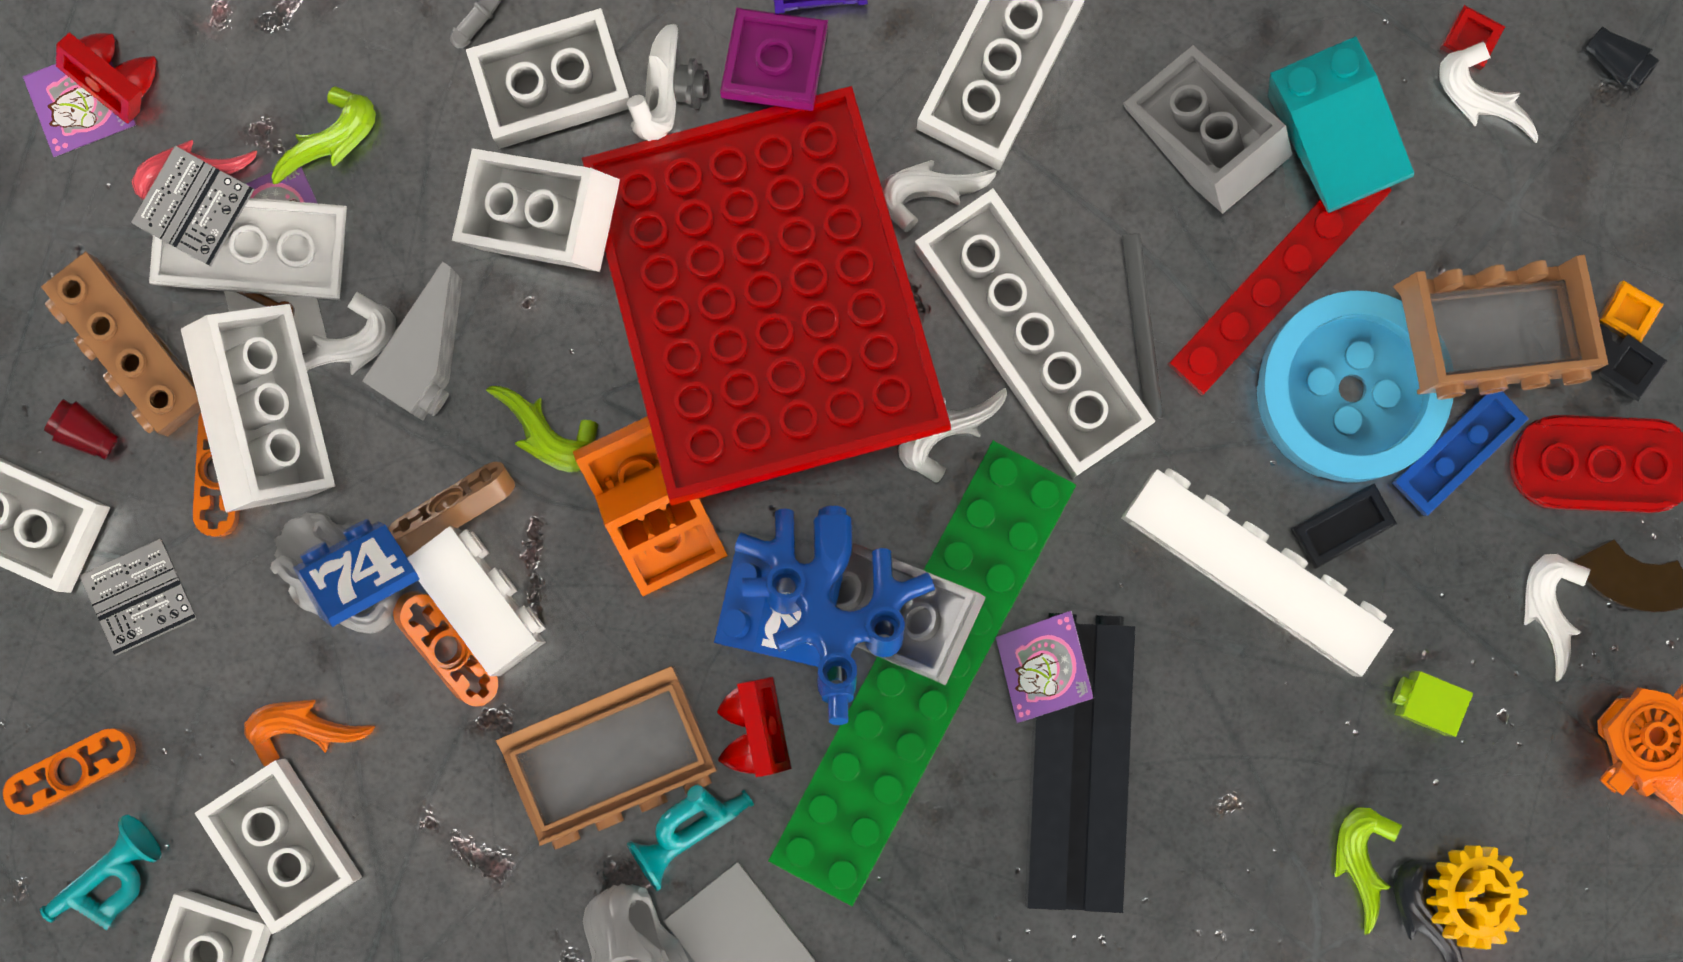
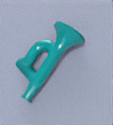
[627,785,754,891]
[40,815,161,931]

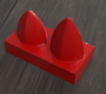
[56,32,156,124]
[717,677,792,777]

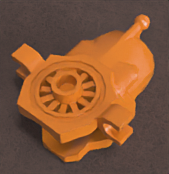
[1597,684,1683,815]

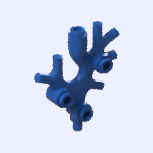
[735,506,935,725]

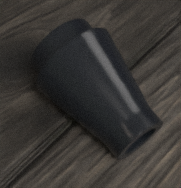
[1586,26,1660,91]

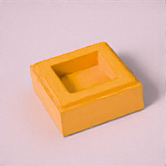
[1598,280,1664,343]

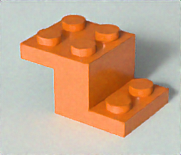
[573,416,728,597]

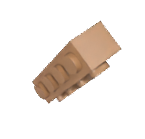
[41,251,201,437]

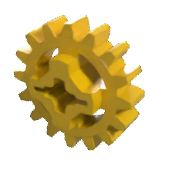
[1426,845,1528,950]

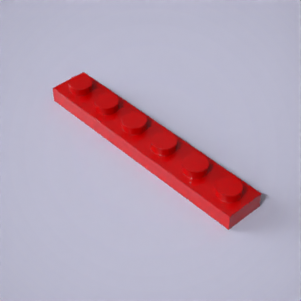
[1167,187,1392,396]

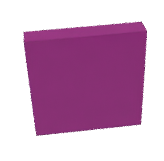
[720,8,828,111]

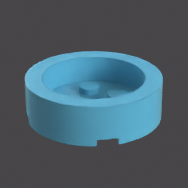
[1257,291,1453,483]

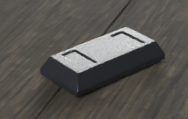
[1292,483,1397,569]

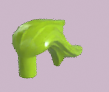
[271,86,376,184]
[486,386,599,472]
[1335,808,1402,935]

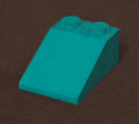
[1268,36,1414,213]

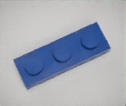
[1392,391,1529,516]

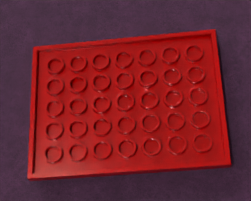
[582,86,951,506]

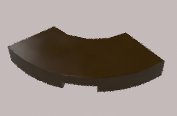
[1570,539,1683,612]

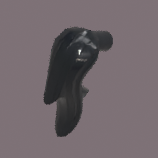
[1393,859,1463,962]

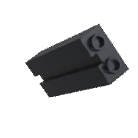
[1025,613,1135,913]

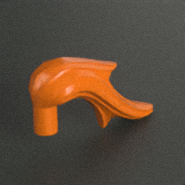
[244,700,375,766]

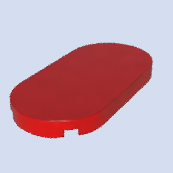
[1509,415,1683,513]

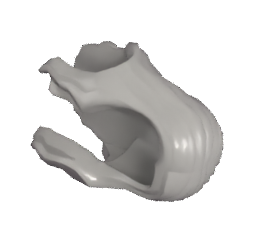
[270,512,405,634]
[582,883,689,962]

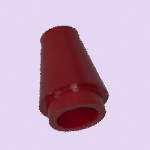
[44,399,119,460]

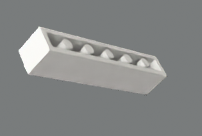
[1121,468,1394,677]

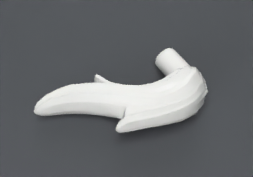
[627,24,678,141]
[1439,41,1538,143]
[881,160,997,232]
[303,292,396,375]
[898,388,1007,483]
[1524,554,1591,681]

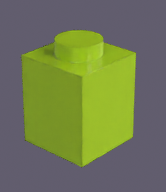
[1392,671,1473,737]

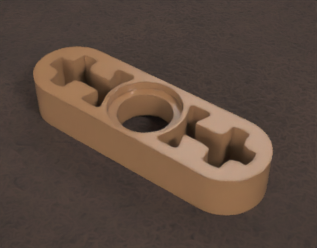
[388,462,515,557]

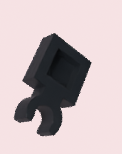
[1599,324,1667,402]

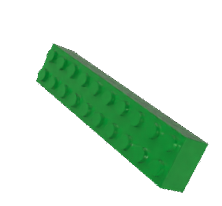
[768,440,1077,907]

